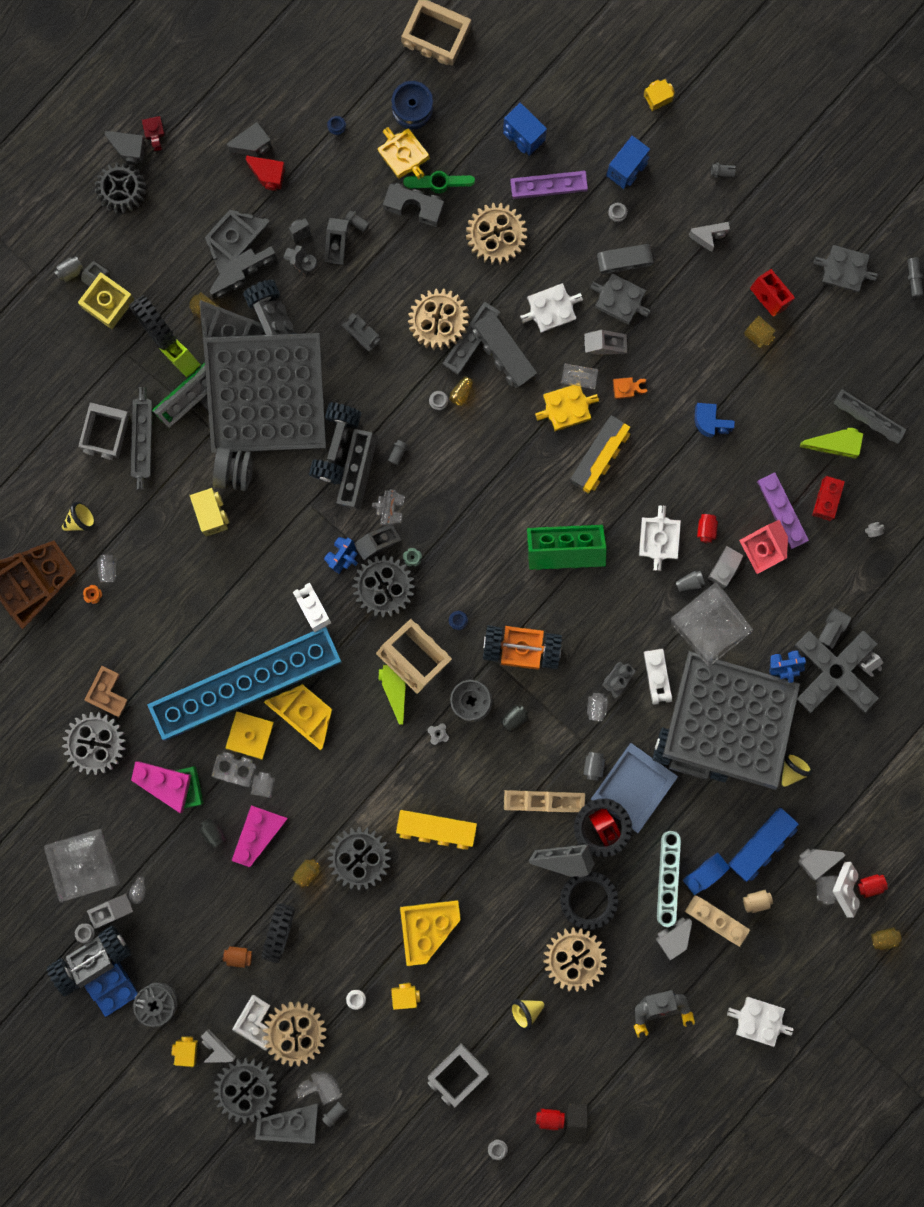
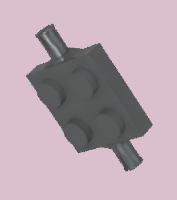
[813,245,878,292]
[590,273,651,325]

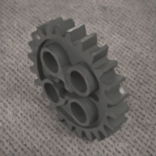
[352,555,415,618]
[328,827,391,890]
[213,1057,278,1123]

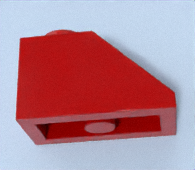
[246,156,285,190]
[588,809,621,847]

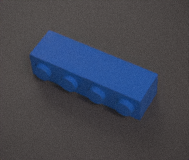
[728,808,799,882]

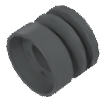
[213,448,253,492]
[450,680,493,722]
[133,982,179,1027]

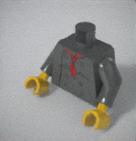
[634,990,695,1037]

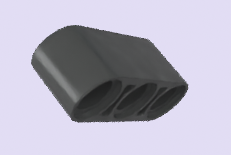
[597,244,654,274]

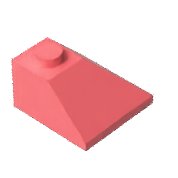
[739,520,788,574]

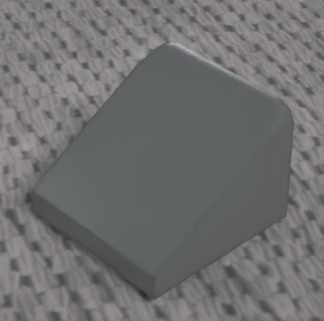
[81,261,109,286]

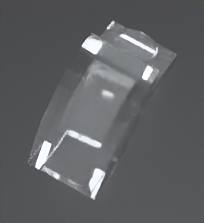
[296,1071,342,1105]

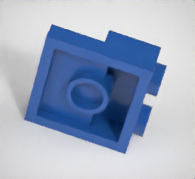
[85,962,138,1017]

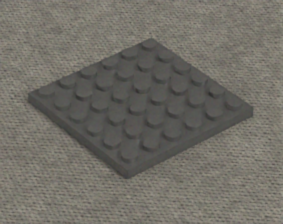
[203,333,326,453]
[663,651,800,790]

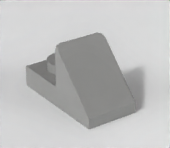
[689,222,730,252]
[201,1029,236,1063]

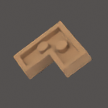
[85,666,128,717]

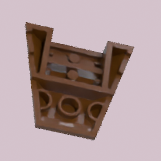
[0,541,76,630]

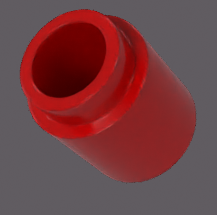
[697,514,718,543]
[857,874,888,898]
[536,1108,565,1130]

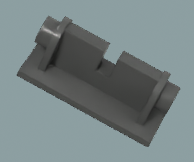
[342,313,381,351]

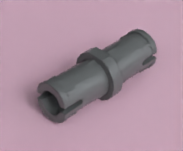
[907,257,923,298]

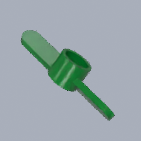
[403,171,475,194]

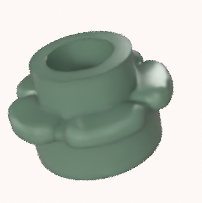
[403,548,422,567]

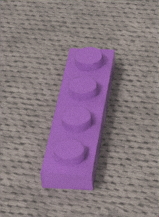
[510,171,588,199]
[757,473,809,549]

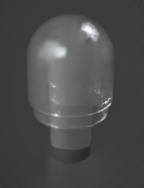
[128,876,146,904]

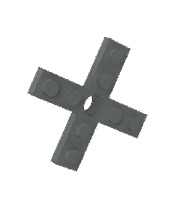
[795,630,879,713]

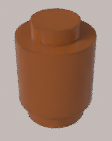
[223,946,252,968]

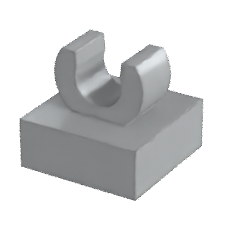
[858,651,883,677]

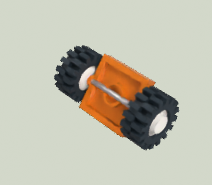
[483,625,562,670]

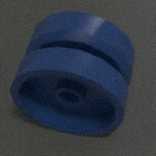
[391,81,433,130]

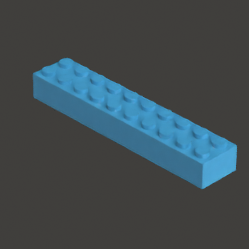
[147,626,342,741]

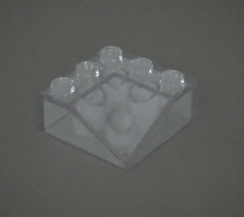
[671,582,753,667]
[44,829,120,902]

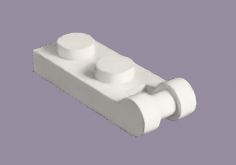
[293,583,331,632]
[643,649,672,705]

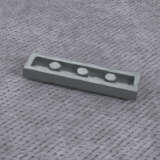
[443,302,500,375]
[834,389,906,444]

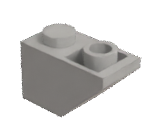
[656,917,692,960]

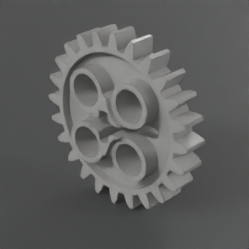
[62,712,126,775]

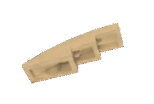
[504,790,585,812]

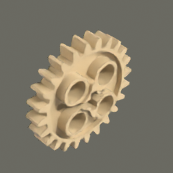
[466,203,527,265]
[408,289,470,350]
[543,927,607,992]
[262,1001,326,1066]

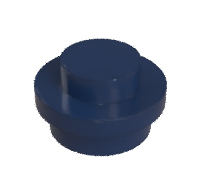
[327,116,346,135]
[449,611,468,630]

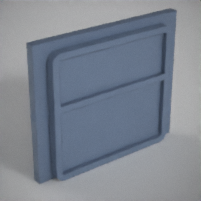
[591,743,678,833]

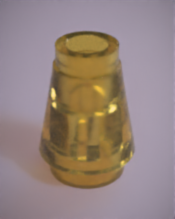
[449,377,474,406]

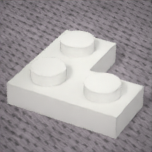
[833,862,860,917]
[232,995,270,1050]

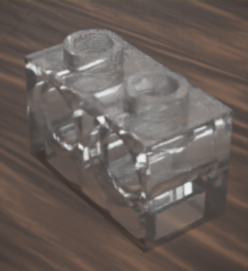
[211,752,257,787]

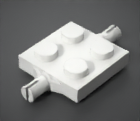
[520,283,583,333]
[639,506,681,571]
[727,997,793,1047]

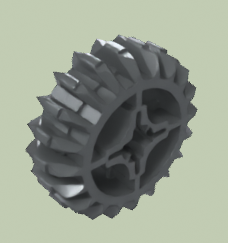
[95,162,146,214]

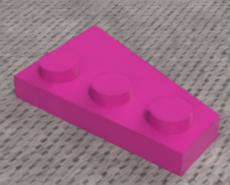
[131,761,191,813]
[232,806,288,867]

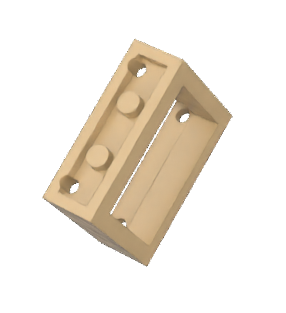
[401,0,471,66]
[376,619,452,694]
[684,895,750,947]

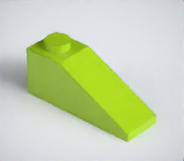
[800,428,863,459]
[379,665,406,725]

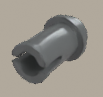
[711,162,736,178]
[344,210,370,233]
[388,440,408,466]
[322,1102,347,1127]

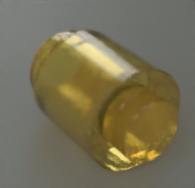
[292,859,321,888]
[871,927,902,950]

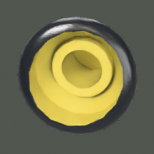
[62,502,95,531]
[781,754,812,787]
[511,999,544,1031]

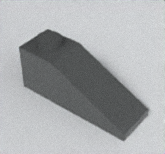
[529,844,594,877]

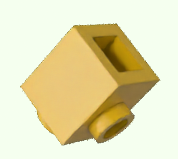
[644,79,675,111]
[392,983,420,1010]
[172,1036,198,1067]

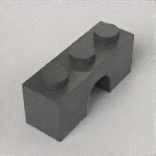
[383,183,444,227]

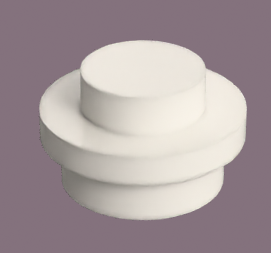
[346,990,366,1010]

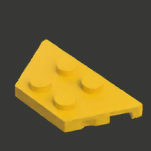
[264,684,332,750]

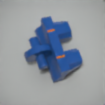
[324,537,358,574]
[769,651,806,683]

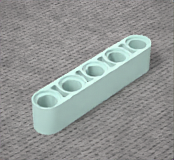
[657,831,681,927]

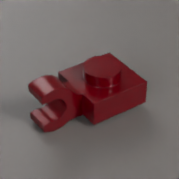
[142,116,165,151]

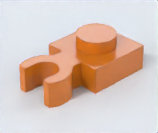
[613,377,647,399]

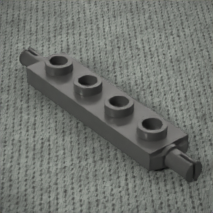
[131,387,153,490]

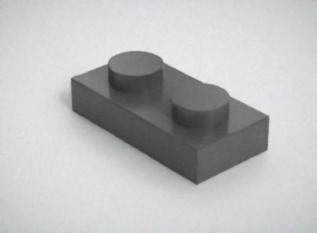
[289,218,312,244]

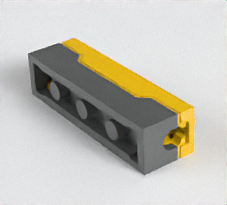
[569,415,630,494]

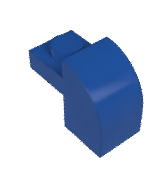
[695,403,735,438]
[683,853,730,895]

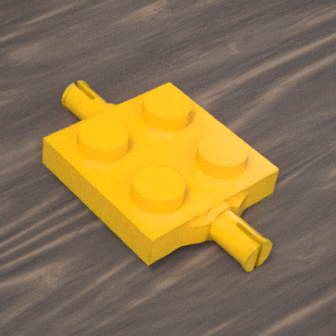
[377,127,430,179]
[535,383,599,431]

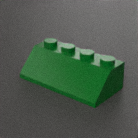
[527,525,606,570]

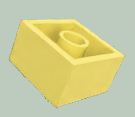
[78,272,135,329]
[190,488,229,536]

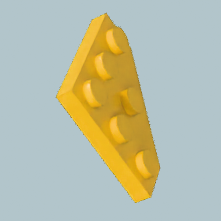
[400,900,460,966]

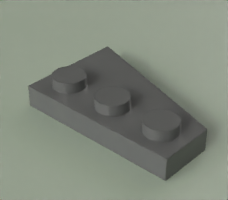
[256,1103,318,1144]

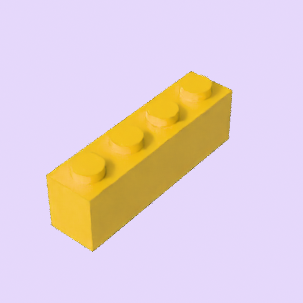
[396,810,477,850]

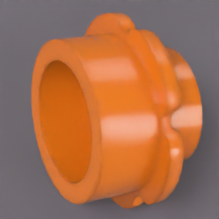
[83,585,102,604]

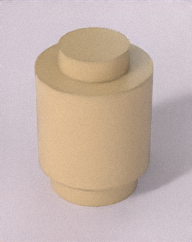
[743,890,773,913]

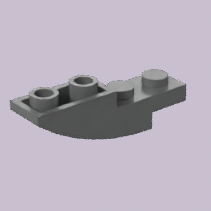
[210,246,277,299]

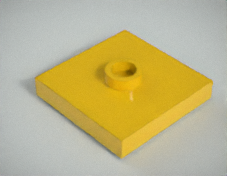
[226,712,274,759]

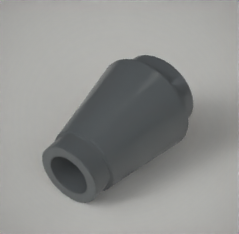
[676,571,705,592]

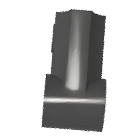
[818,608,851,649]

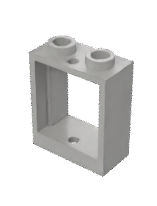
[78,403,130,460]
[428,1043,489,1107]

